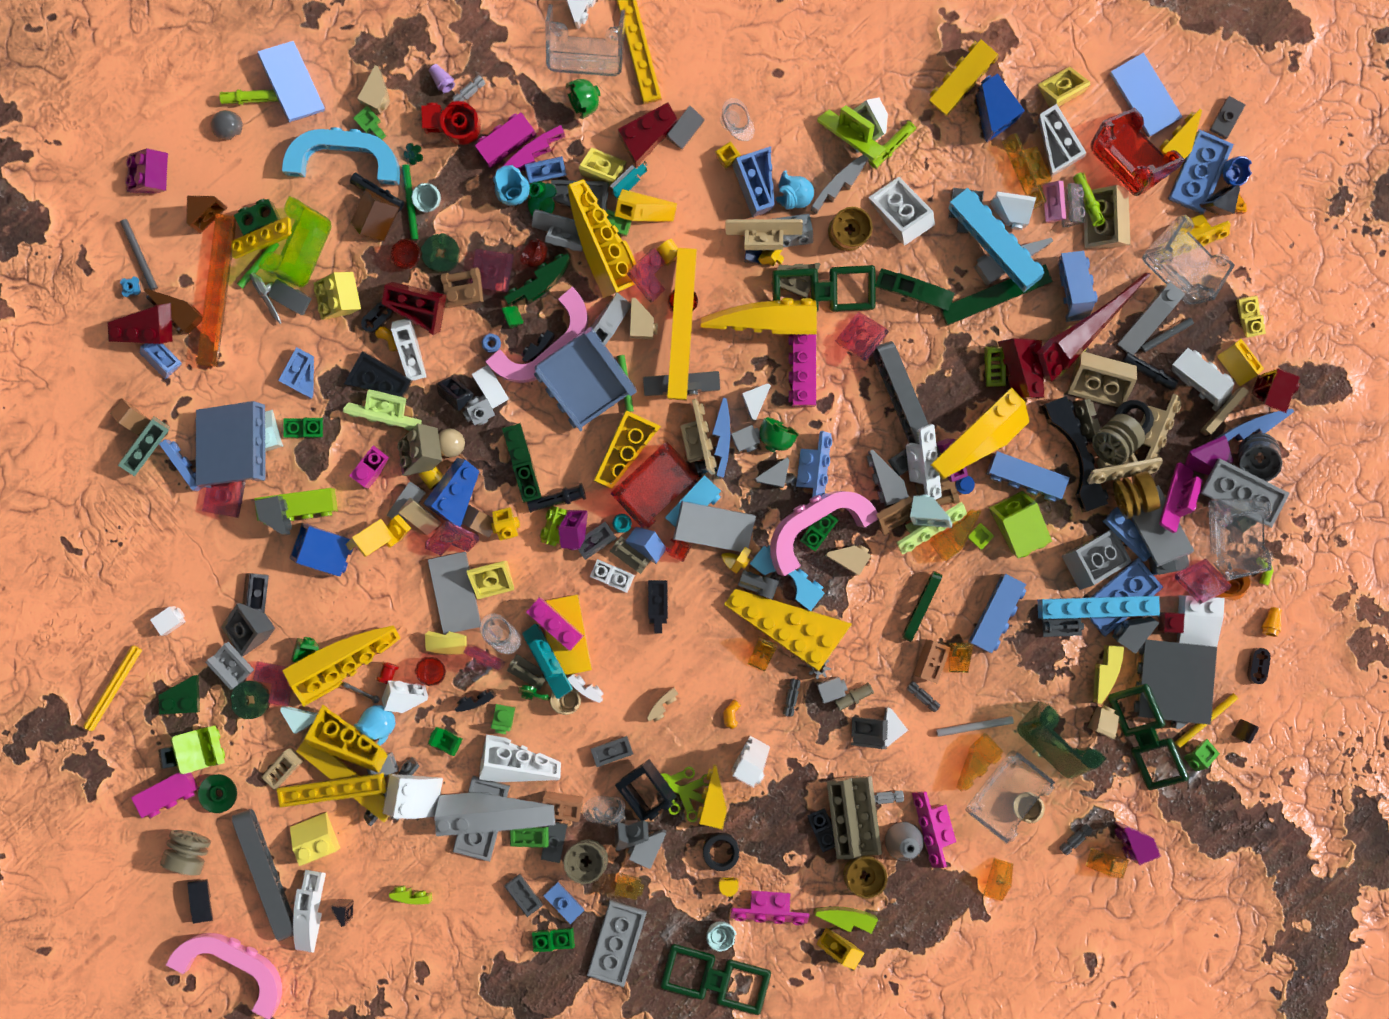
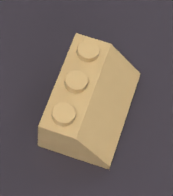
[1083,185,1130,249]
[1068,352,1137,407]

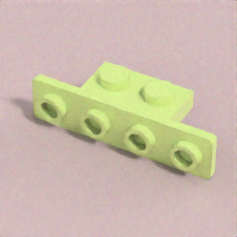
[343,389,422,431]
[897,502,967,554]

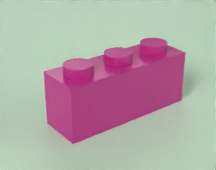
[475,112,536,168]
[526,597,584,651]
[131,772,199,819]

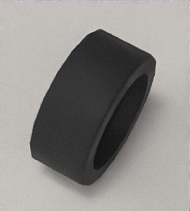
[1115,400,1154,435]
[703,833,739,871]

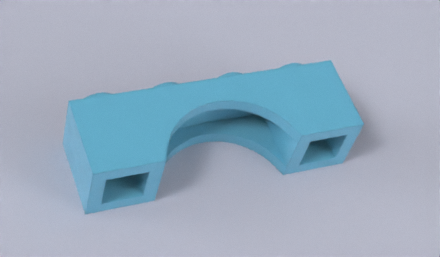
[749,545,825,611]

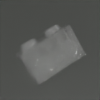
[1062,183,1085,227]

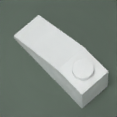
[391,318,426,380]

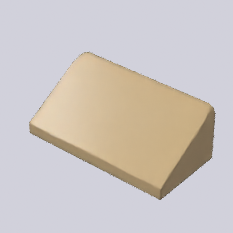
[398,497,441,535]

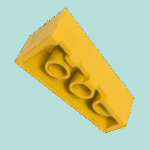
[929,39,998,116]
[593,410,661,489]
[305,705,388,773]

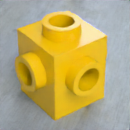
[491,507,520,541]

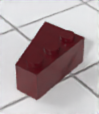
[618,102,677,168]
[382,282,447,335]
[107,303,173,344]
[997,338,1044,400]
[1252,368,1300,413]

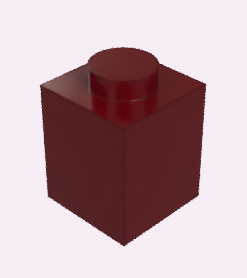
[1158,612,1185,633]

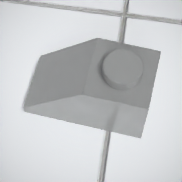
[628,829,666,869]

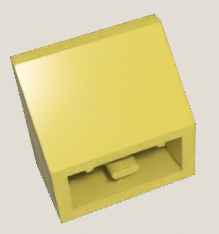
[314,272,361,320]

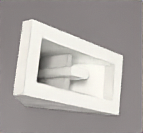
[742,383,771,422]
[884,707,908,747]

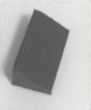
[667,106,705,150]

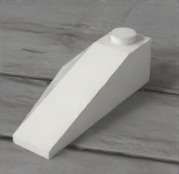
[479,734,561,782]

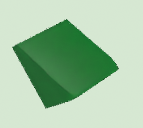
[502,306,524,329]

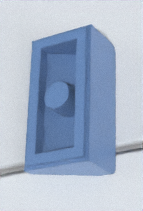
[525,156,566,183]
[140,343,182,379]

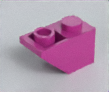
[349,445,389,489]

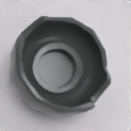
[211,110,243,140]

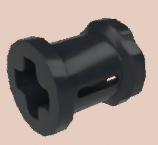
[694,455,717,477]

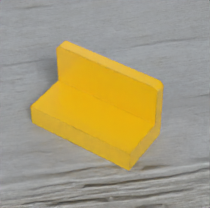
[1218,339,1264,386]
[345,519,394,557]

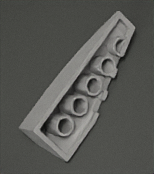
[435,792,556,836]

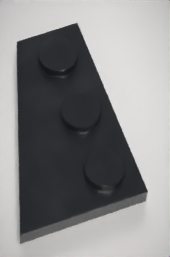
[344,351,413,397]

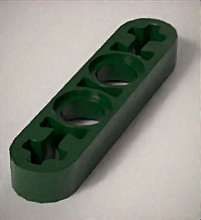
[902,571,943,642]

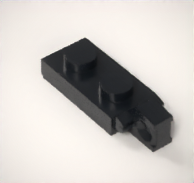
[648,580,668,634]

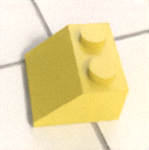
[290,812,340,866]

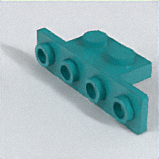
[522,624,573,699]

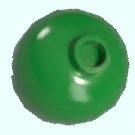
[566,79,601,119]
[759,417,799,452]

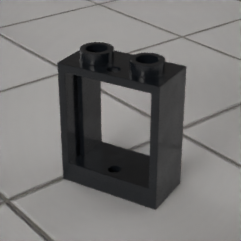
[615,759,677,821]

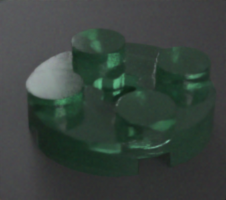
[421,233,460,273]
[231,680,271,719]

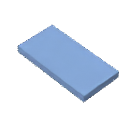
[257,41,325,122]
[1110,52,1182,138]

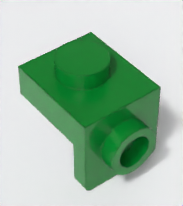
[291,637,319,662]
[428,727,463,756]

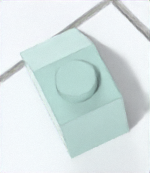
[265,410,283,452]
[910,494,952,528]

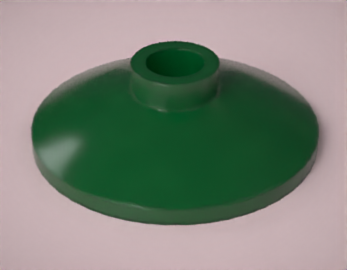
[198,774,237,813]

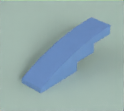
[712,398,730,479]
[1214,409,1294,441]

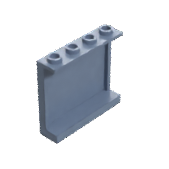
[534,327,637,431]
[195,401,266,488]

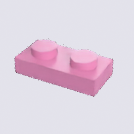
[1043,181,1066,223]

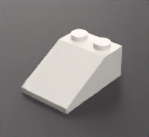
[869,177,935,246]
[1176,595,1225,647]
[383,774,443,819]

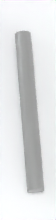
[936,716,1014,737]

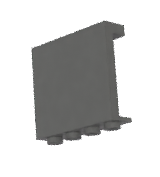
[1134,640,1217,725]

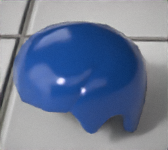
[1223,156,1252,186]

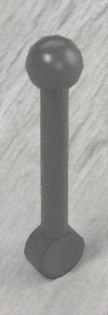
[342,682,380,703]

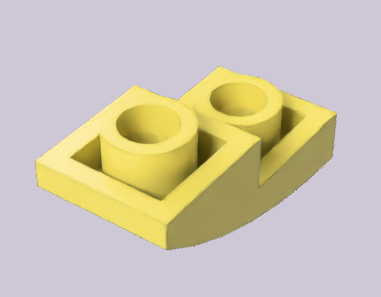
[1236,295,1266,338]
[425,631,467,654]

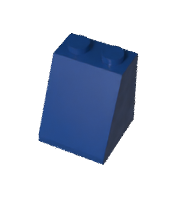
[976,73,1025,143]
[290,522,353,577]

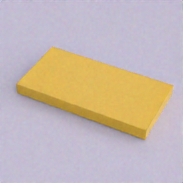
[545,595,592,675]

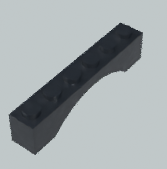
[1041,396,1109,513]

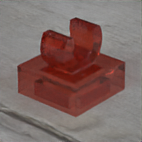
[665,539,692,562]

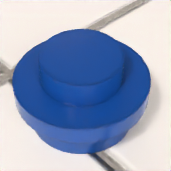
[955,476,975,494]

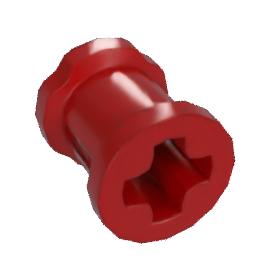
[376,661,399,684]

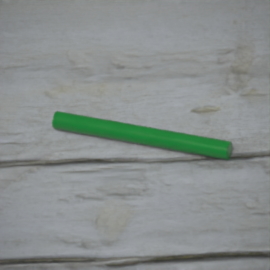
[402,164,419,241]

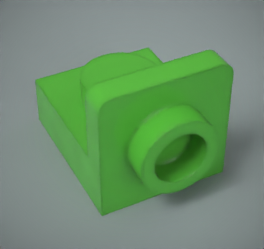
[491,704,516,734]
[1184,739,1220,772]

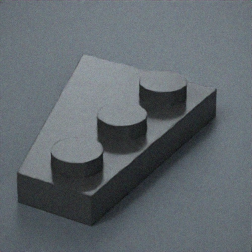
[551,180,609,212]

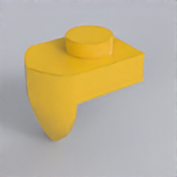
[721,547,751,574]

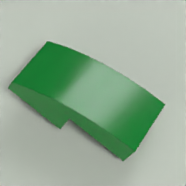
[284,418,323,438]
[800,513,839,552]
[532,928,575,952]

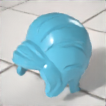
[493,165,530,206]
[775,170,814,210]
[354,705,396,746]

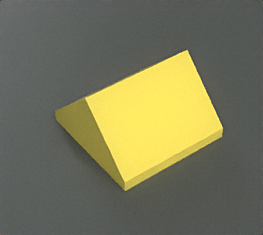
[1038,67,1090,108]
[579,148,627,187]
[467,561,514,600]

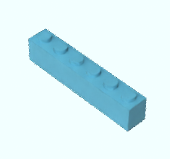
[948,188,1045,293]
[1038,596,1160,619]

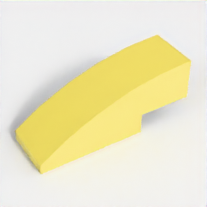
[1093,645,1124,704]

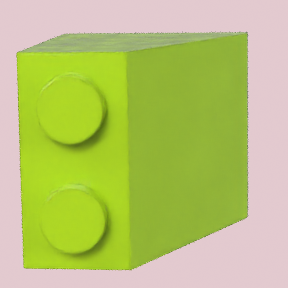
[989,491,1052,559]

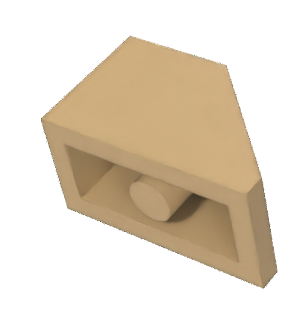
[357,65,390,114]
[630,298,658,339]
[825,544,871,575]
[1087,705,1119,739]

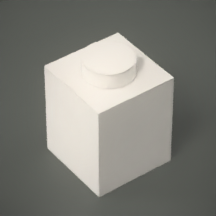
[150,606,186,636]

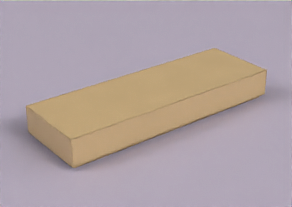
[1200,387,1248,435]

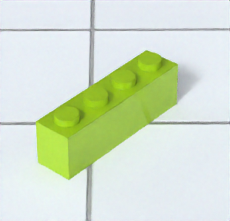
[254,488,338,525]

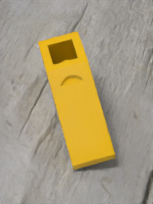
[1157,109,1202,170]
[615,189,677,221]
[697,764,727,829]

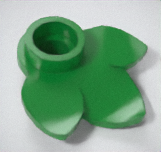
[528,181,557,216]
[518,685,550,700]

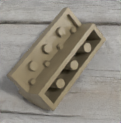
[827,776,882,859]

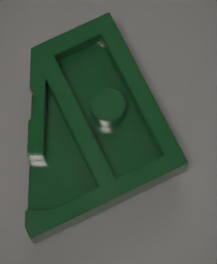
[158,675,200,714]

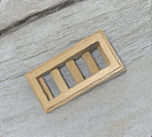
[261,748,303,791]

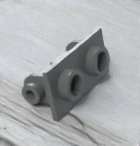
[1042,618,1084,637]

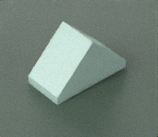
[280,706,318,734]

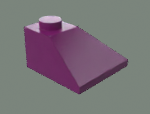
[1184,435,1233,475]

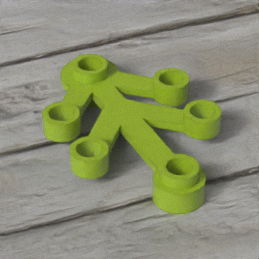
[661,766,709,822]

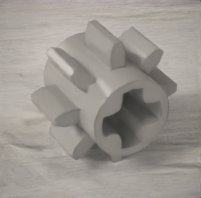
[807,659,831,679]

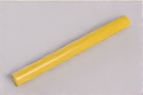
[1174,693,1238,748]

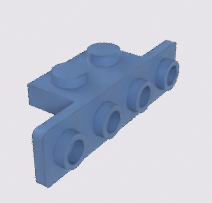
[796,431,832,498]

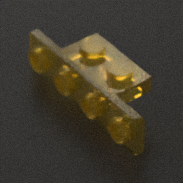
[1002,133,1052,209]

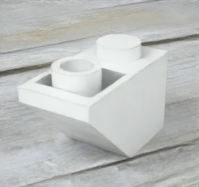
[567,0,596,29]
[382,680,428,713]

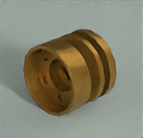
[828,207,873,252]
[1113,471,1160,519]
[843,856,888,899]

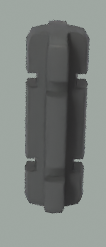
[783,679,801,717]
[907,681,941,712]
[1059,824,1094,855]

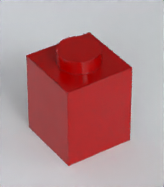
[421,103,444,134]

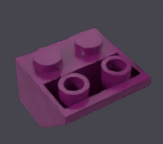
[125,148,168,193]
[1114,822,1161,865]

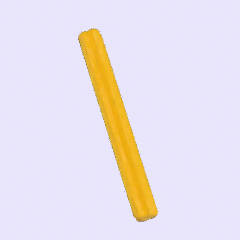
[83,645,142,731]

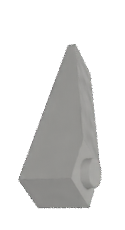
[974,238,1053,286]
[1117,282,1185,355]

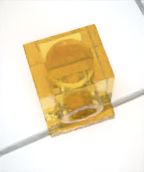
[614,873,644,900]

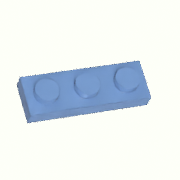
[159,439,204,491]
[1103,507,1151,562]

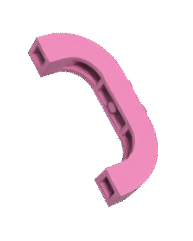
[485,287,588,383]
[770,491,878,576]
[166,933,282,1019]

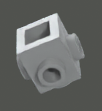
[463,395,495,425]

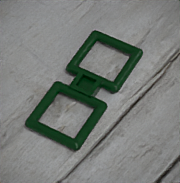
[772,265,876,312]
[1108,684,1189,790]
[660,944,771,1015]

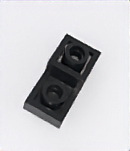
[521,330,555,364]
[455,690,497,712]
[807,808,835,853]
[188,879,213,924]

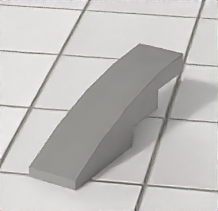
[811,154,869,214]

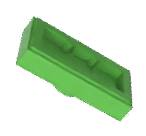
[510,827,549,847]

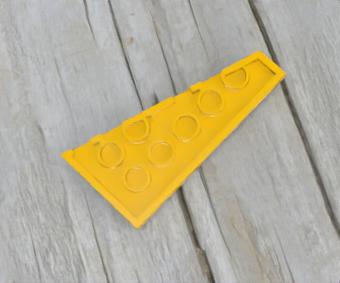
[724,589,852,672]

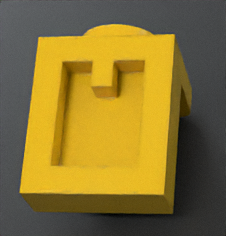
[386,514,411,548]

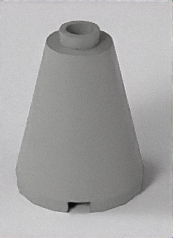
[885,822,924,861]

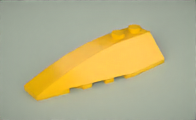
[567,179,644,298]
[701,298,817,335]
[931,388,1030,479]
[282,625,401,707]

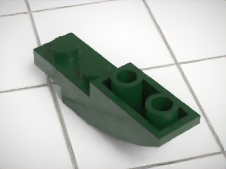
[504,254,571,306]
[876,268,955,312]
[502,423,542,503]

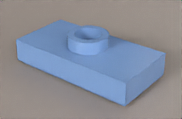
[544,882,585,924]

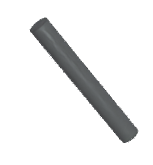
[1141,318,1194,353]

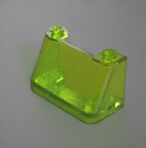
[258,196,332,287]

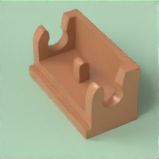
[913,639,950,684]
[543,791,584,822]

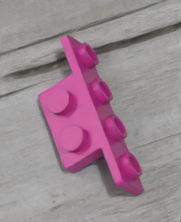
[1159,462,1203,533]
[912,791,956,868]
[730,891,809,925]

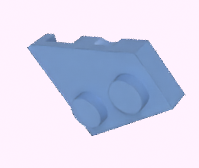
[278,347,314,398]

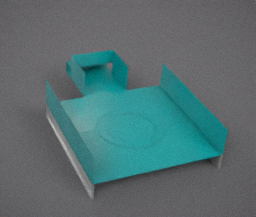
[610,161,647,199]

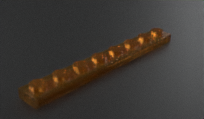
[197,214,236,367]

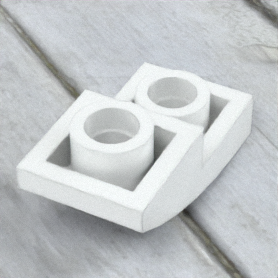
[472,364,509,409]
[590,559,635,593]
[568,674,604,703]

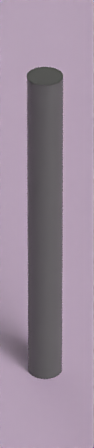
[120,219,158,291]

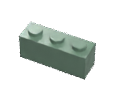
[118,416,170,476]

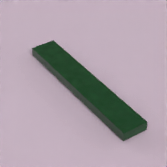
[940,264,1053,326]

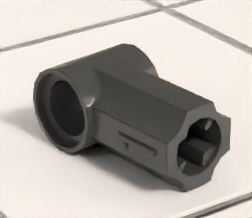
[738,570,779,600]

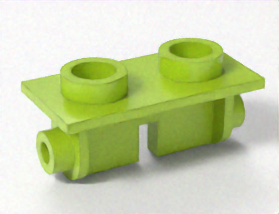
[540,506,567,547]

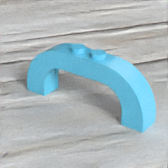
[282,127,400,186]

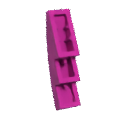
[504,125,565,172]

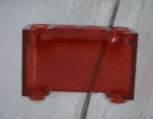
[1090,107,1185,196]
[611,442,699,529]

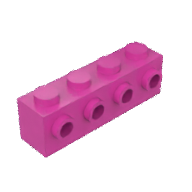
[788,334,816,407]

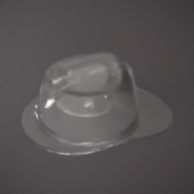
[720,98,755,141]
[480,613,521,654]
[582,796,626,827]

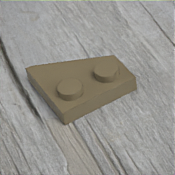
[771,263,821,298]

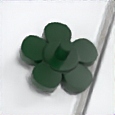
[404,143,423,165]

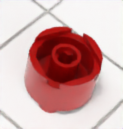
[440,101,481,145]

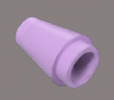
[429,64,455,93]

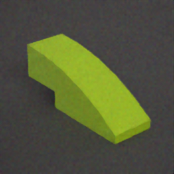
[814,906,878,934]

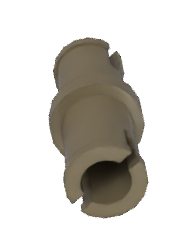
[834,682,874,711]

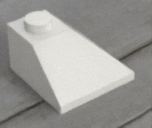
[854,98,888,153]
[990,192,1036,230]

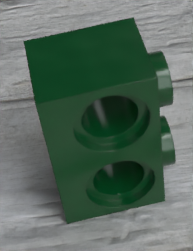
[234,199,280,236]

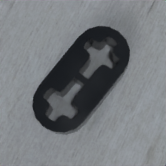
[361,302,394,333]
[1247,648,1271,684]

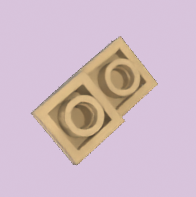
[647,687,678,722]

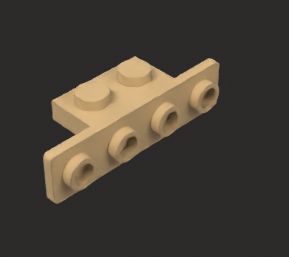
[725,219,803,250]
[1140,394,1182,460]
[680,399,717,475]
[1087,453,1163,484]

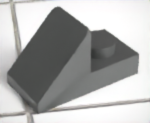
[615,820,649,851]

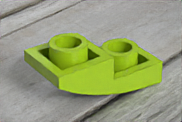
[389,885,433,904]

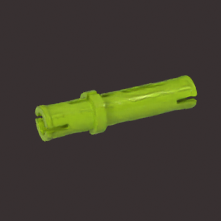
[219,89,279,105]
[868,121,916,169]
[1073,173,1105,226]

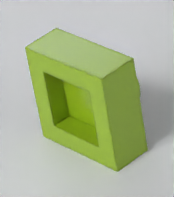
[967,523,994,550]

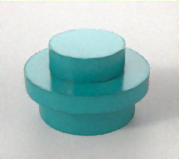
[613,514,632,533]

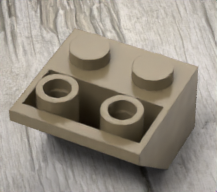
[397,423,442,476]

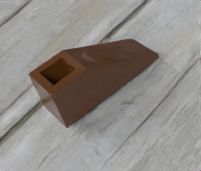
[144,288,205,334]

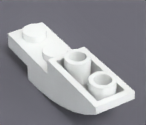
[293,870,326,953]

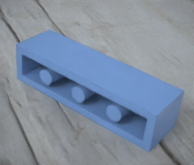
[986,451,1070,502]
[968,574,1026,653]

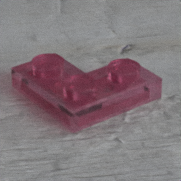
[627,248,666,302]
[425,521,479,556]
[253,661,292,706]

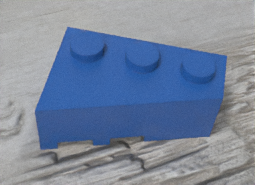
[423,457,480,529]

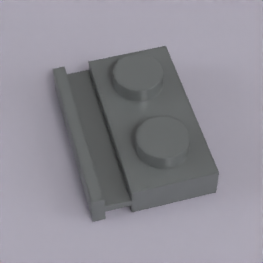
[851,717,888,749]

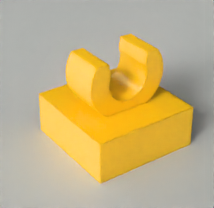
[758,250,784,267]

